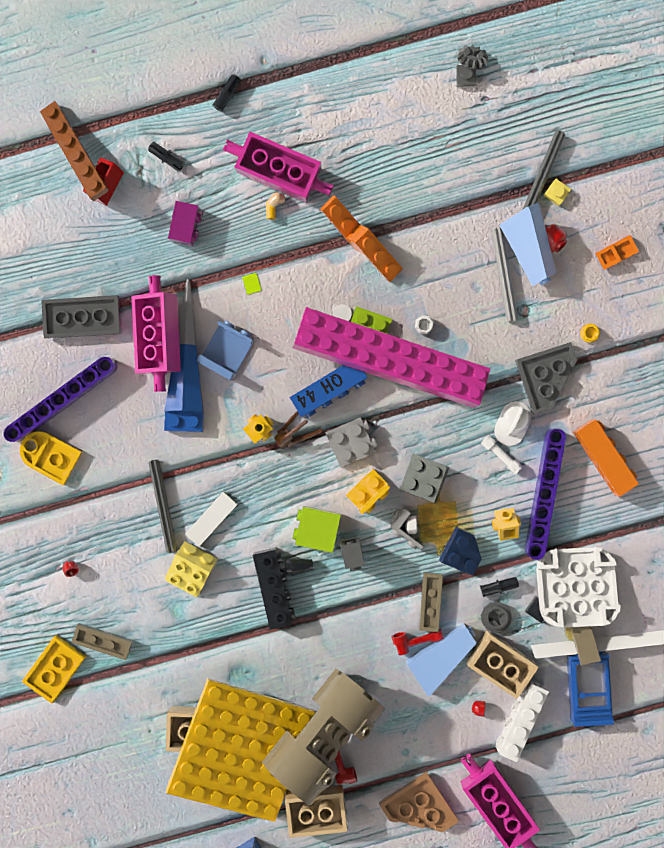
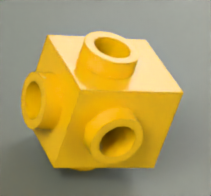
[243,414,274,444]
[492,508,521,541]

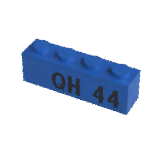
[289,365,368,418]

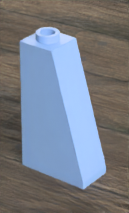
[500,203,556,286]
[406,623,476,697]

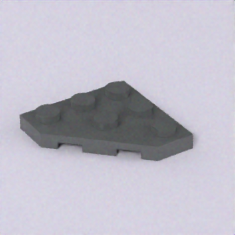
[515,342,577,415]

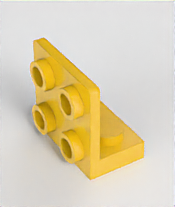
[346,469,390,514]

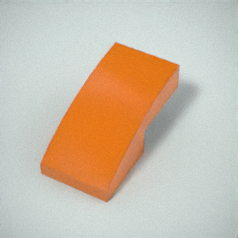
[595,235,639,270]

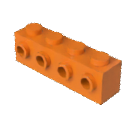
[572,419,639,497]

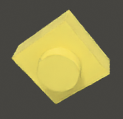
[543,179,571,207]

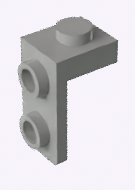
[390,507,424,550]

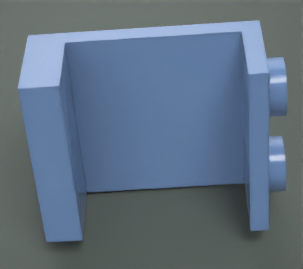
[196,320,254,381]

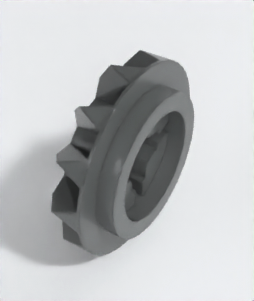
[457,45,488,69]
[481,601,512,633]

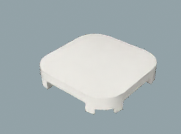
[536,547,621,627]

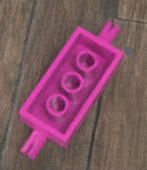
[223,132,334,203]
[132,275,181,392]
[460,754,540,848]

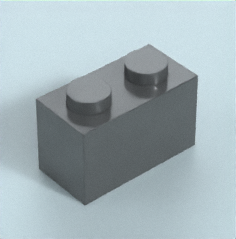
[341,538,365,571]

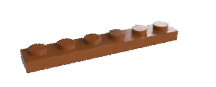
[40,101,109,202]

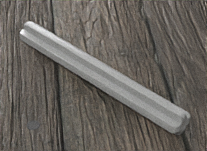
[491,228,518,322]

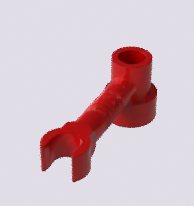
[391,629,444,655]
[334,750,358,785]

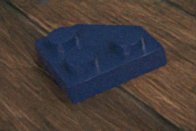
[439,526,482,576]

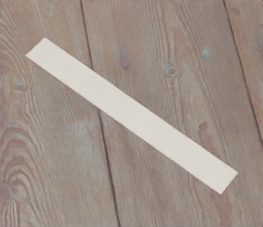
[531,630,664,659]

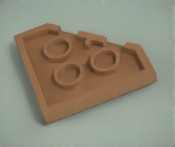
[379,771,459,832]

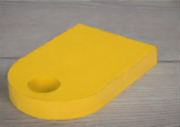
[20,431,83,485]

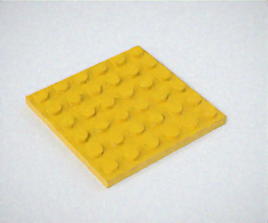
[166,678,315,822]

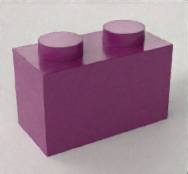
[168,201,203,246]

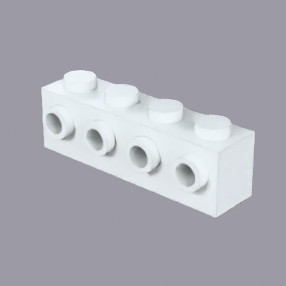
[496,680,549,762]

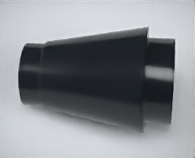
[285,557,313,577]

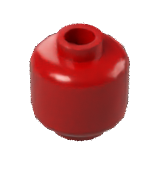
[545,224,567,253]

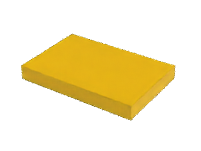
[22,634,87,704]

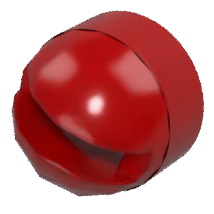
[62,561,79,577]
[472,701,485,717]

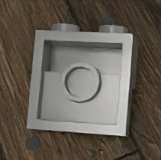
[325,417,378,468]

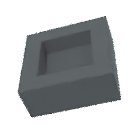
[456,65,477,87]

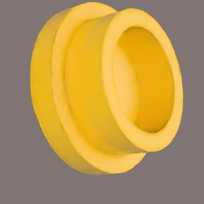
[580,323,600,343]

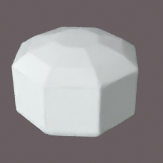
[415,315,434,334]
[405,516,417,534]

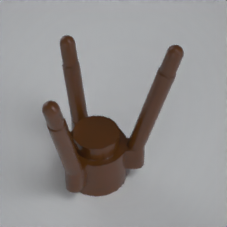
[274,411,323,449]

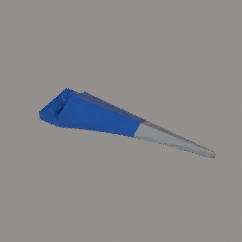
[164,279,204,432]

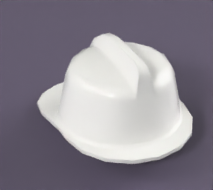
[494,401,531,446]

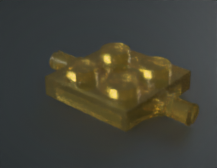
[417,495,458,555]

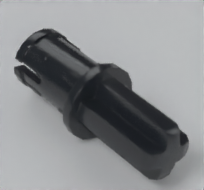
[212,74,241,112]
[148,142,185,173]
[480,577,519,597]

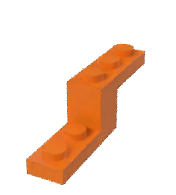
[320,196,403,282]

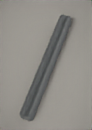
[522,130,565,210]
[149,459,177,553]

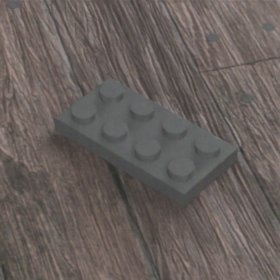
[41,295,121,339]

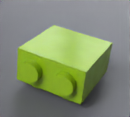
[292,506,341,553]

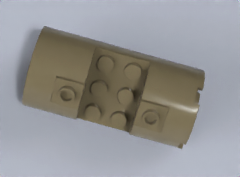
[262,668,385,806]

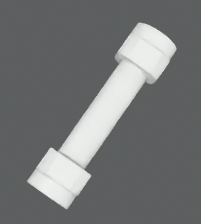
[481,435,522,474]

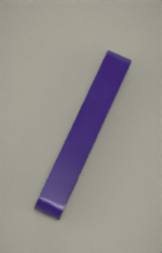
[3,357,118,442]
[525,428,566,560]

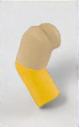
[266,192,285,220]

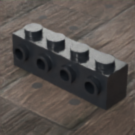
[252,547,296,630]

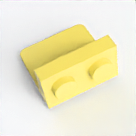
[165,541,218,597]

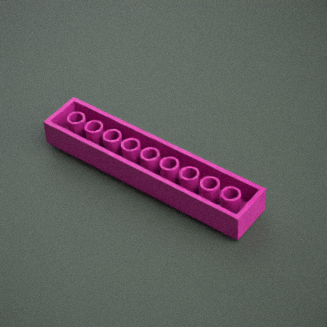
[292,307,491,408]

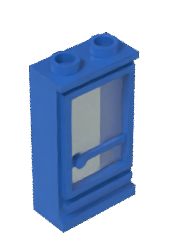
[567,651,614,727]

